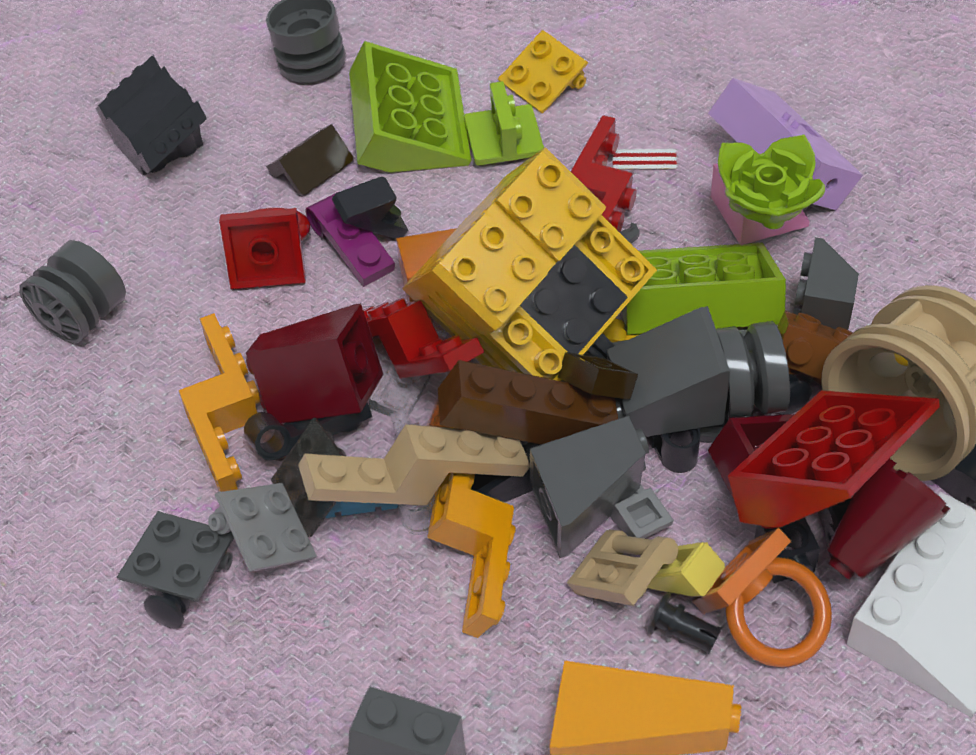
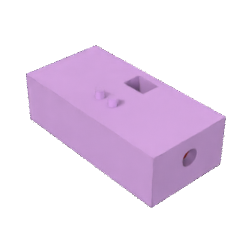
[708,78,863,210]

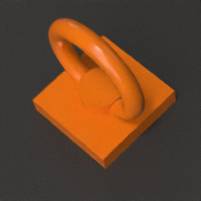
[691,528,832,667]

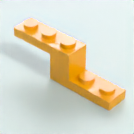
[178,313,260,492]
[427,427,515,638]

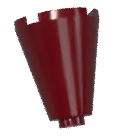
[826,458,951,580]

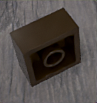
[558,352,638,400]

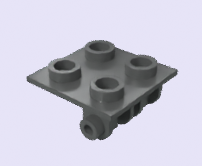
[117,511,234,602]

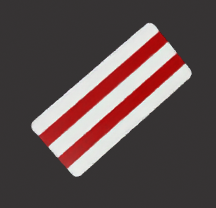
[613,149,677,169]

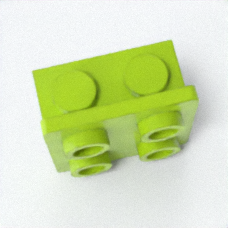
[464,81,544,165]

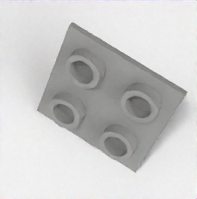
[208,483,317,572]

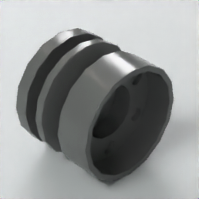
[266,0,346,83]
[19,240,126,344]

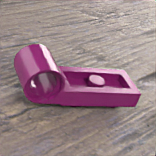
[305,192,395,287]

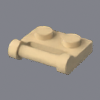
[567,529,678,606]

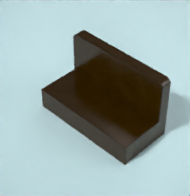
[266,124,354,196]

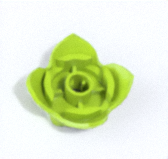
[718,134,825,229]

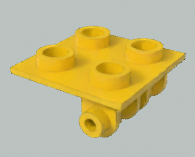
[498,29,588,114]

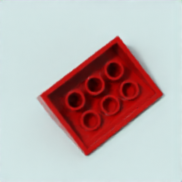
[728,390,940,529]

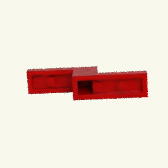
[571,115,637,233]
[363,298,484,379]

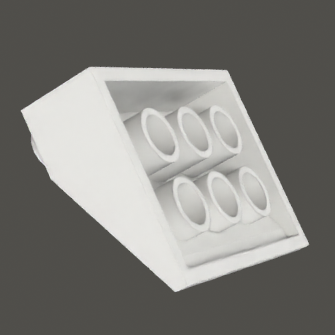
[846,491,976,718]

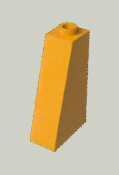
[550,661,741,755]

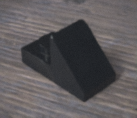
[332,176,409,239]

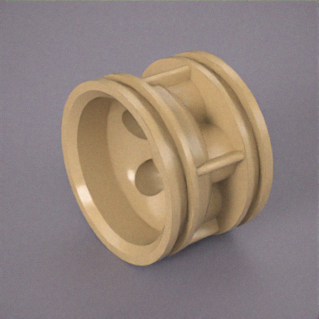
[822,285,976,481]

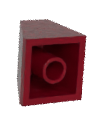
[246,303,384,423]

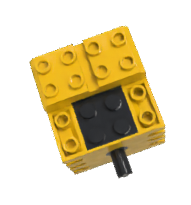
[402,147,657,381]

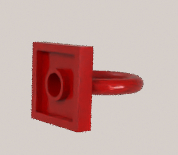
[219,208,311,289]

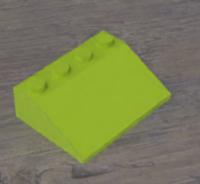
[349,41,471,173]
[622,242,786,335]

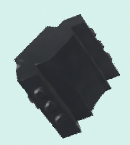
[95,55,207,176]

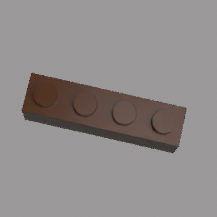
[438,360,618,445]

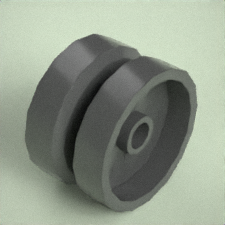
[716,321,790,420]

